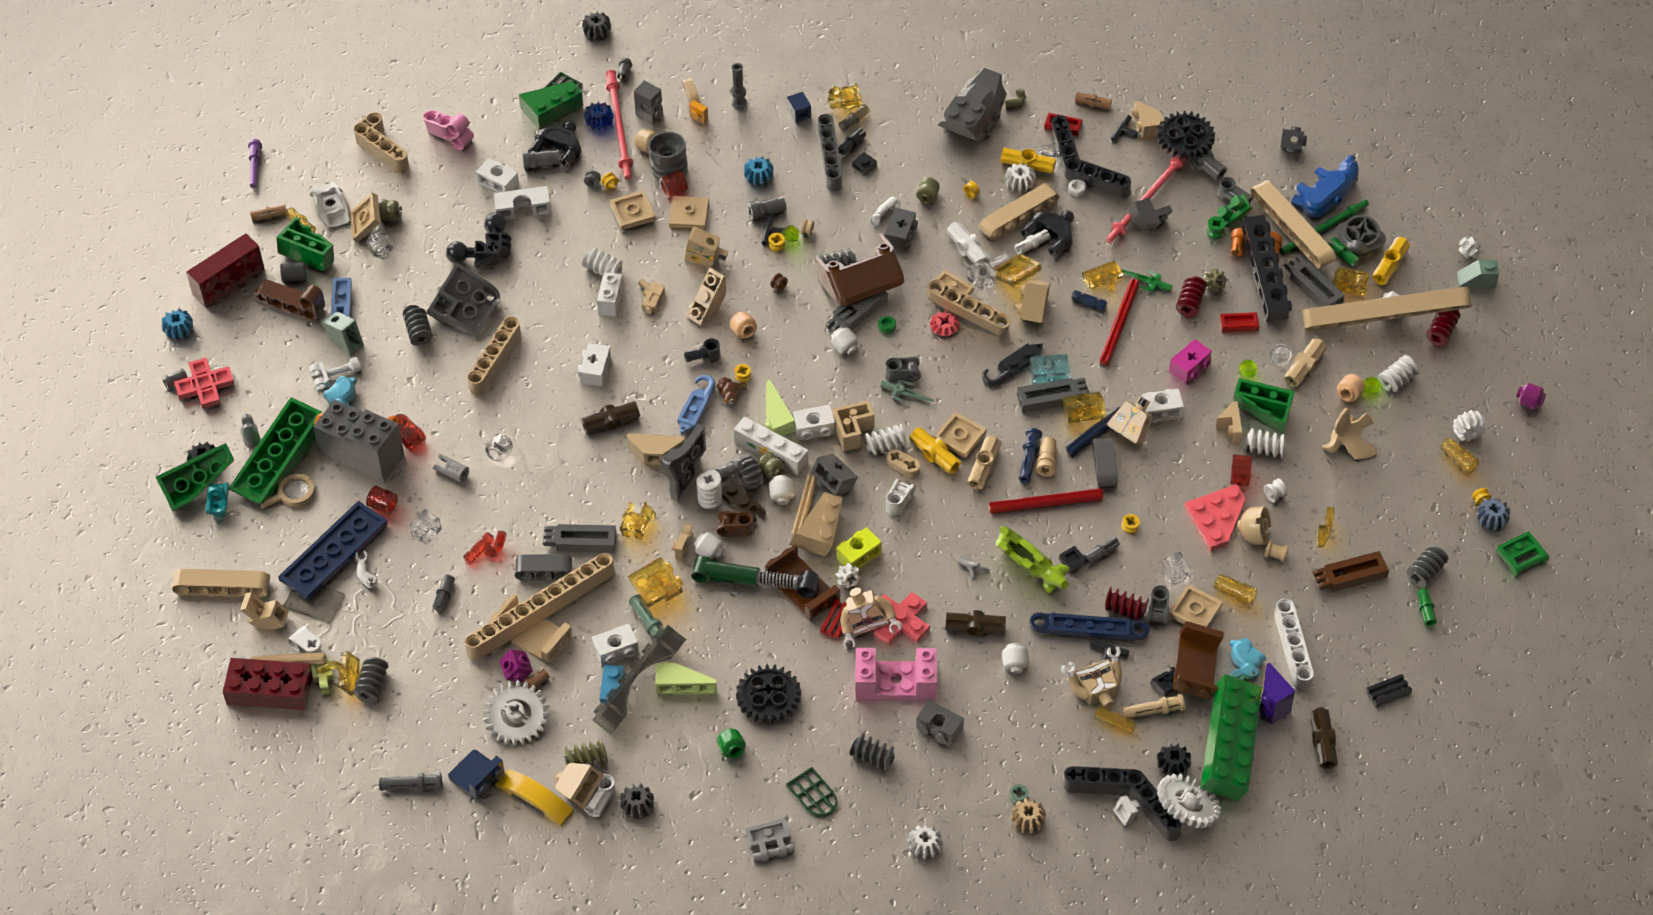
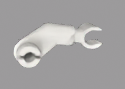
[869,197,901,228]
[355,551,377,588]

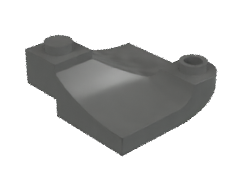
[426,263,500,338]
[660,424,706,502]

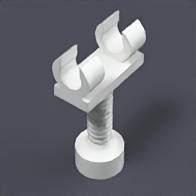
[308,357,361,391]

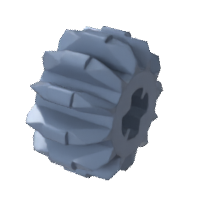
[1476,497,1510,531]

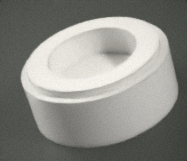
[1068,179,1086,197]

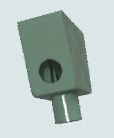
[322,312,364,356]

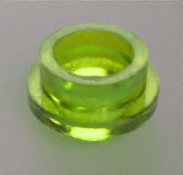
[782,225,800,242]
[1238,359,1258,377]
[1363,377,1381,395]

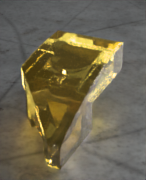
[1317,507,1335,547]

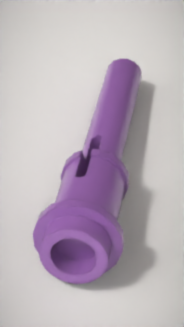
[248,139,262,188]

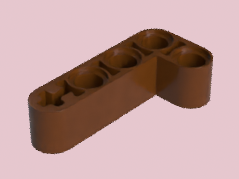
[254,279,325,321]

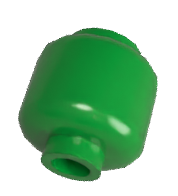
[716,728,746,759]

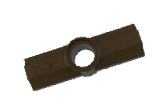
[581,401,640,434]
[945,610,1006,636]
[1311,707,1338,769]

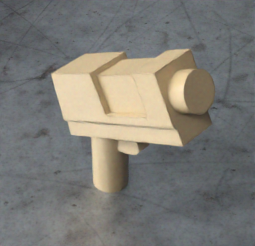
[638,279,665,314]

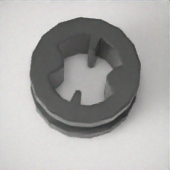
[584,170,601,188]

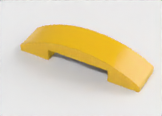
[495,770,573,826]

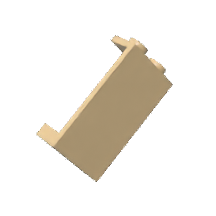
[490,593,573,665]

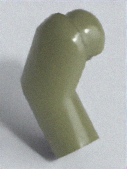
[1004,89,1026,109]

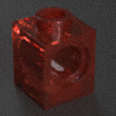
[1230,454,1252,486]

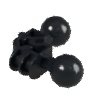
[445,212,512,268]

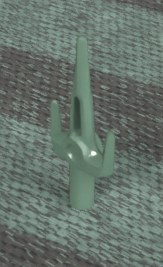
[880,380,934,402]

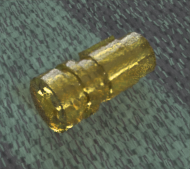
[1440,437,1480,474]
[1214,574,1257,606]

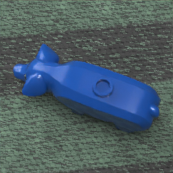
[1291,155,1359,218]

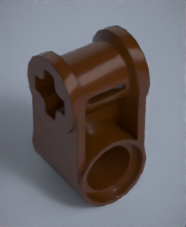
[716,511,755,537]

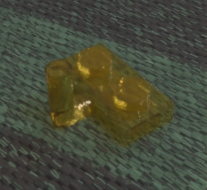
[1082,260,1123,291]
[317,651,360,696]

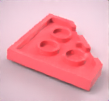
[1184,484,1246,551]

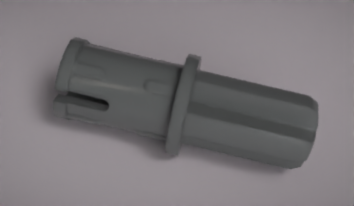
[1084,537,1120,565]
[432,574,455,612]

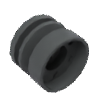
[648,132,688,179]

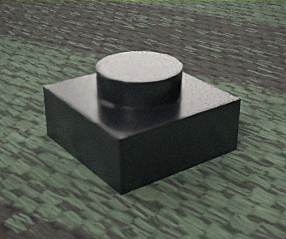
[852,152,877,175]
[1059,545,1086,573]

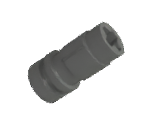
[522,150,560,169]
[747,197,787,220]

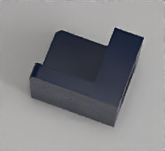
[787,92,812,123]

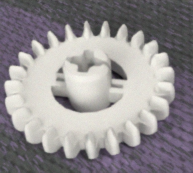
[483,680,550,746]
[1157,774,1221,828]

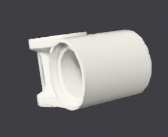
[886,478,916,516]
[288,626,324,653]

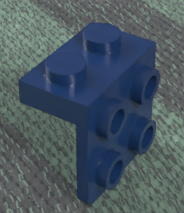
[448,750,505,800]

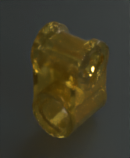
[1332,267,1369,295]

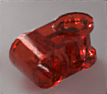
[395,414,426,450]

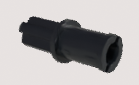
[838,128,866,155]

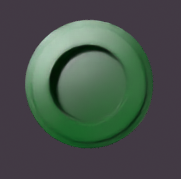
[878,316,896,334]

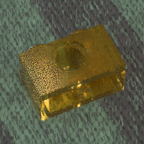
[1062,392,1106,424]

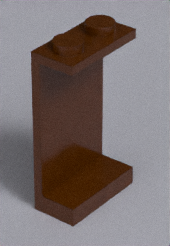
[765,544,840,621]
[1172,621,1224,700]

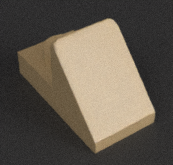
[1216,401,1242,444]

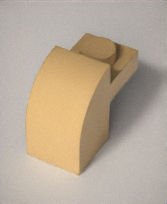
[240,592,289,630]

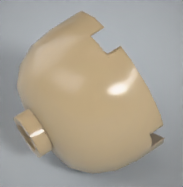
[1237,506,1271,545]

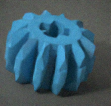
[744,156,774,186]
[161,308,193,340]

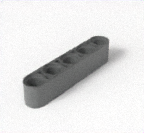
[818,114,842,191]

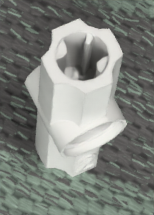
[947,221,991,269]

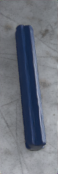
[1066,407,1121,455]

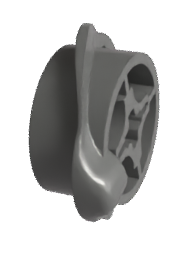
[1336,215,1386,255]

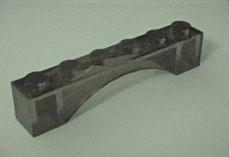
[592,625,687,735]

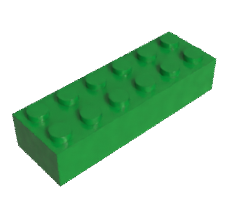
[1200,674,1262,802]

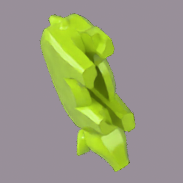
[995,526,1070,594]

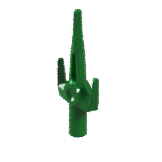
[1121,269,1173,292]

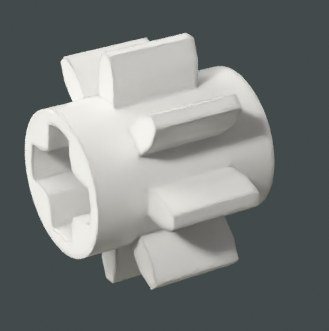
[1458,237,1481,259]
[835,563,861,589]

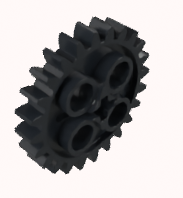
[1157,111,1215,160]
[736,664,801,725]

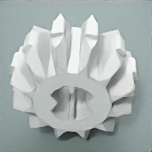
[1005,162,1036,193]
[1453,410,1487,442]
[907,824,943,860]

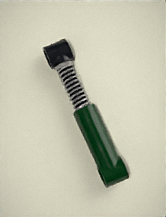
[691,556,820,598]

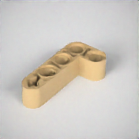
[353,112,409,172]

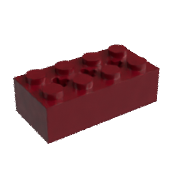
[186,233,265,307]
[223,658,313,710]

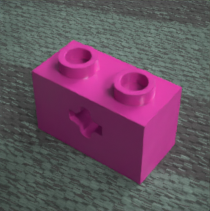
[1169,339,1212,384]

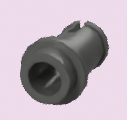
[617,58,633,81]
[162,368,188,389]

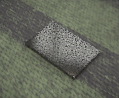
[283,587,345,623]

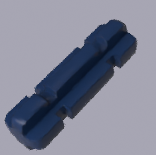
[1071,290,1107,311]

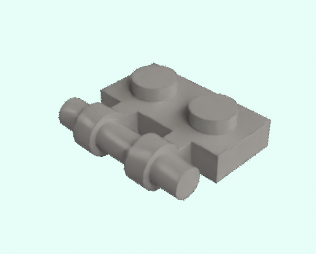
[745,818,795,862]

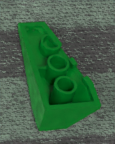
[156,443,235,511]

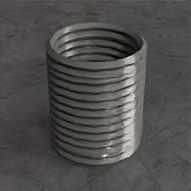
[280,261,307,283]

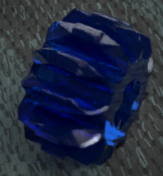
[584,101,614,131]

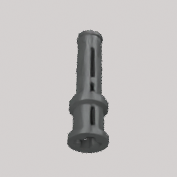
[731,63,747,109]
[379,772,443,791]

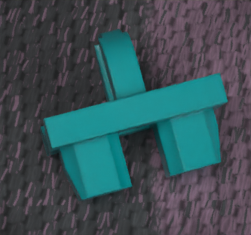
[206,482,229,518]

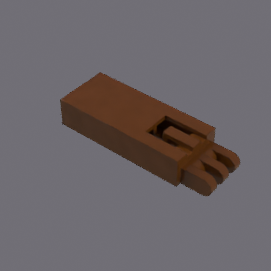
[1312,551,1389,592]

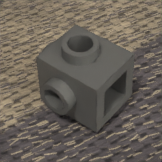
[1280,126,1307,152]

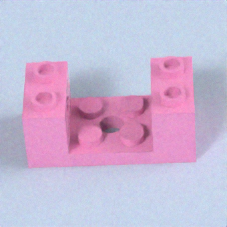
[855,648,937,700]

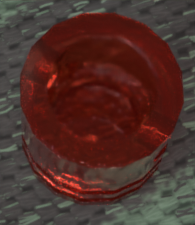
[659,170,688,198]
[366,485,398,515]

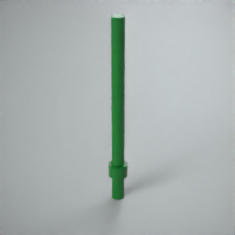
[1280,199,1369,255]

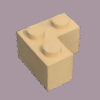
[1017,279,1050,323]
[832,400,875,452]

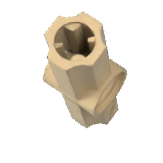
[1284,338,1327,388]
[967,435,1001,491]

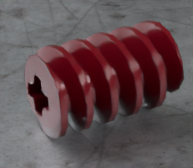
[1176,276,1207,318]
[1426,310,1461,347]
[1105,586,1149,621]

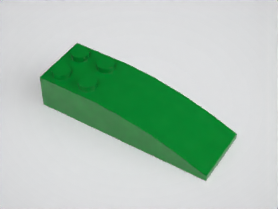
[228,397,322,505]

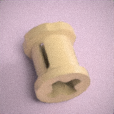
[1264,540,1289,562]

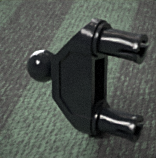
[528,121,582,168]
[1020,210,1074,258]

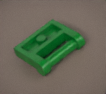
[1496,531,1549,577]

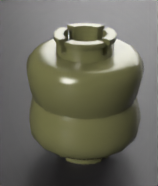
[916,177,940,204]
[379,199,402,222]
[756,453,784,481]

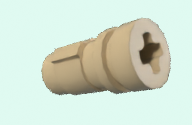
[1036,437,1058,477]

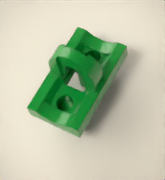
[1217,194,1253,228]

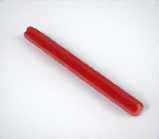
[1099,278,1140,366]
[989,488,1103,513]

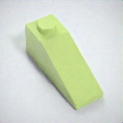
[764,380,795,437]
[655,662,717,695]

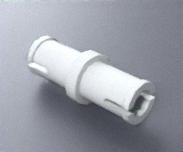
[1014,229,1050,255]

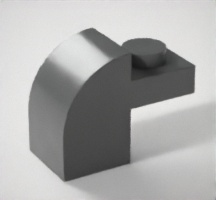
[1127,197,1173,231]

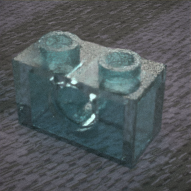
[1029,354,1070,385]

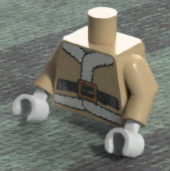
[840,588,902,649]
[1061,647,1122,709]

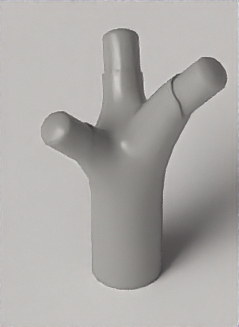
[957,556,989,578]

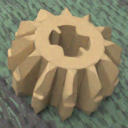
[1011,798,1046,834]

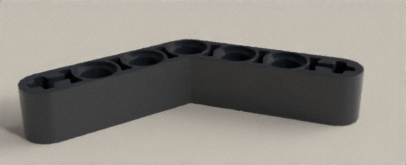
[1052,115,1131,198]
[1063,766,1182,841]

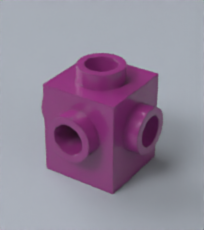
[499,649,533,683]

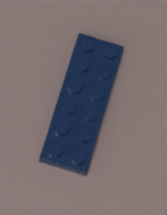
[278,501,388,600]

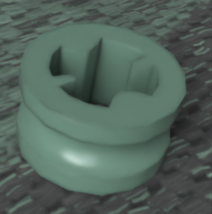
[1010,784,1028,805]

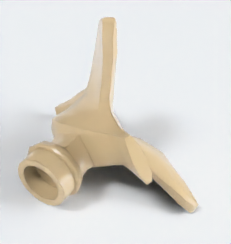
[1322,408,1377,460]

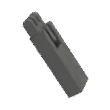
[1284,255,1345,307]
[826,291,888,332]
[1016,378,1090,413]
[542,524,617,553]

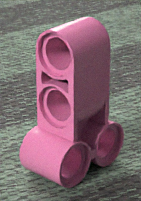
[423,110,474,150]

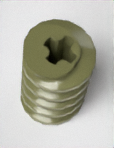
[563,739,608,767]

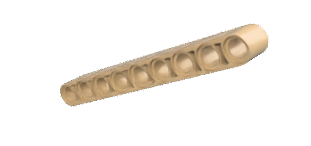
[1302,287,1472,330]
[465,553,615,660]

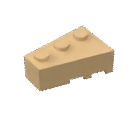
[789,492,842,557]

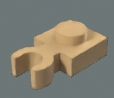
[672,524,693,561]

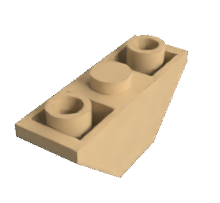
[686,268,726,325]
[627,433,684,466]

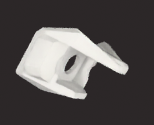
[309,181,351,229]

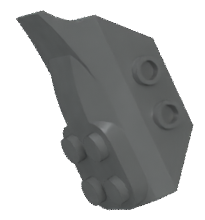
[937,68,1007,140]

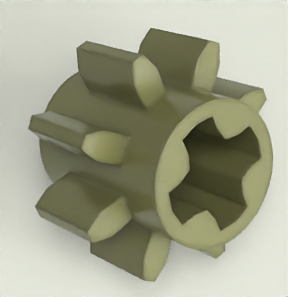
[1204,269,1227,292]

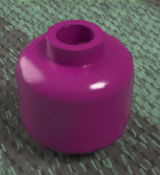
[1516,383,1546,410]

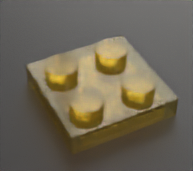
[991,254,1042,287]

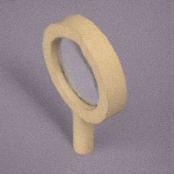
[261,473,315,509]

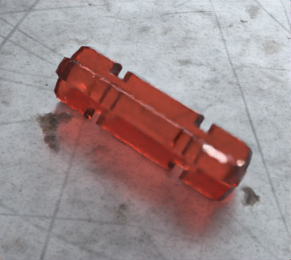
[463,532,494,564]

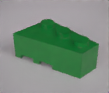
[276,216,334,272]
[1233,378,1295,434]

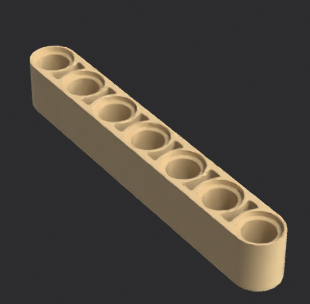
[1250,180,1336,269]

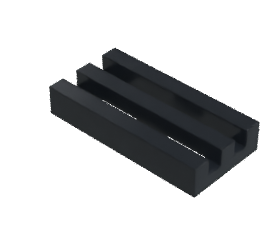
[1366,674,1412,707]

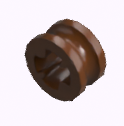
[770,273,788,292]

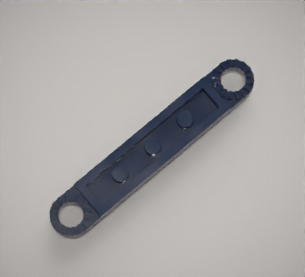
[1030,612,1150,641]

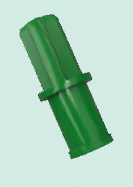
[1328,237,1359,266]
[1417,588,1437,626]

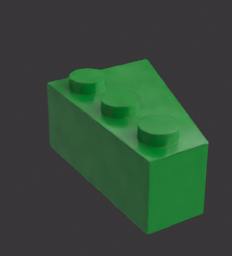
[518,81,584,130]

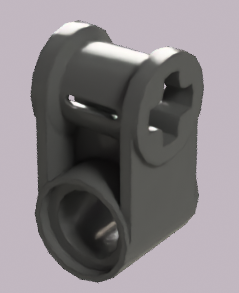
[884,357,921,382]
[1147,585,1169,625]

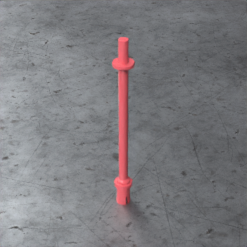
[605,70,634,180]
[1106,155,1190,244]

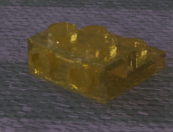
[627,557,684,608]

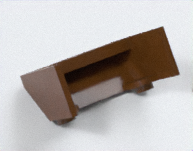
[815,233,905,305]

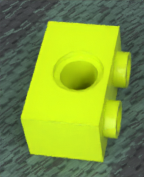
[837,527,882,569]

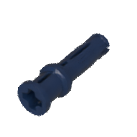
[1018,428,1042,483]

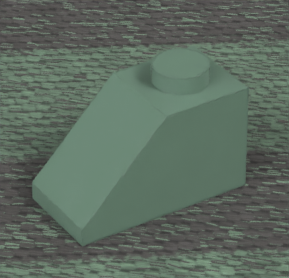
[1457,260,1499,288]

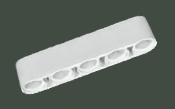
[1274,598,1314,691]

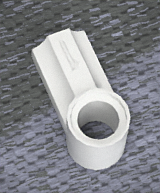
[584,774,616,817]

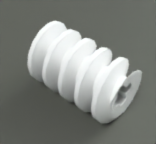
[582,247,623,276]
[1377,354,1419,392]
[864,424,906,456]
[1245,428,1286,459]
[696,470,722,509]

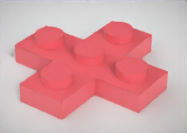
[174,357,235,409]
[874,592,930,645]

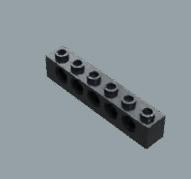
[1241,215,1292,322]

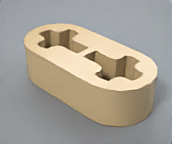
[682,78,700,104]
[887,449,920,477]

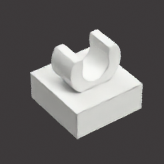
[1113,796,1141,826]

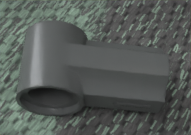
[1190,150,1227,180]
[1217,177,1254,203]

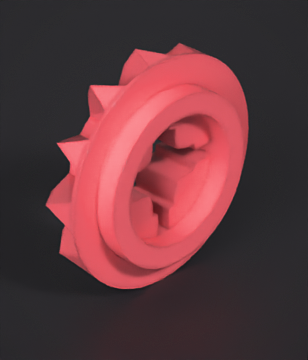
[930,310,960,336]

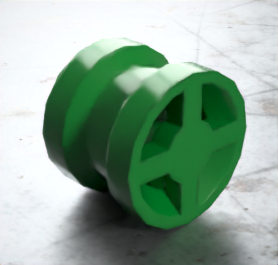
[1206,216,1226,239]

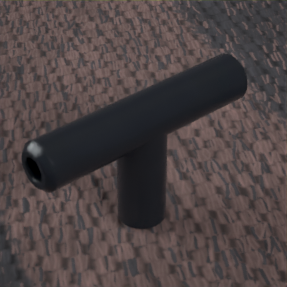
[1110,115,1138,142]
[761,214,786,245]
[1089,640,1129,662]

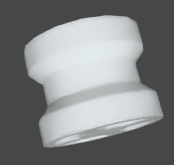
[1263,479,1288,503]

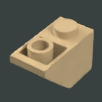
[1131,101,1163,139]

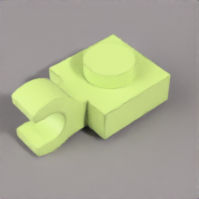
[311,659,334,696]

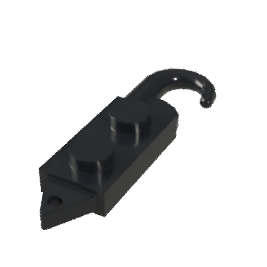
[982,343,1043,386]

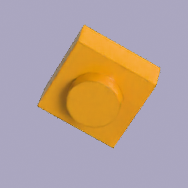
[689,100,708,123]

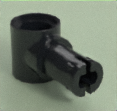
[683,338,720,363]

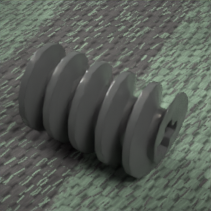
[818,248,857,266]
[402,305,433,345]
[1407,546,1449,588]
[353,657,389,703]
[849,733,895,772]

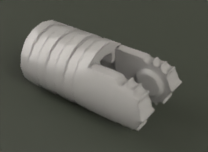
[240,414,260,447]
[432,454,469,483]

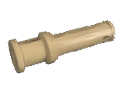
[1122,693,1185,720]

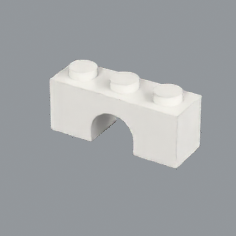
[493,186,551,220]

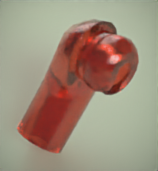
[484,531,507,558]

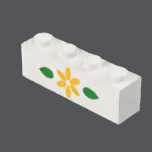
[734,417,808,476]

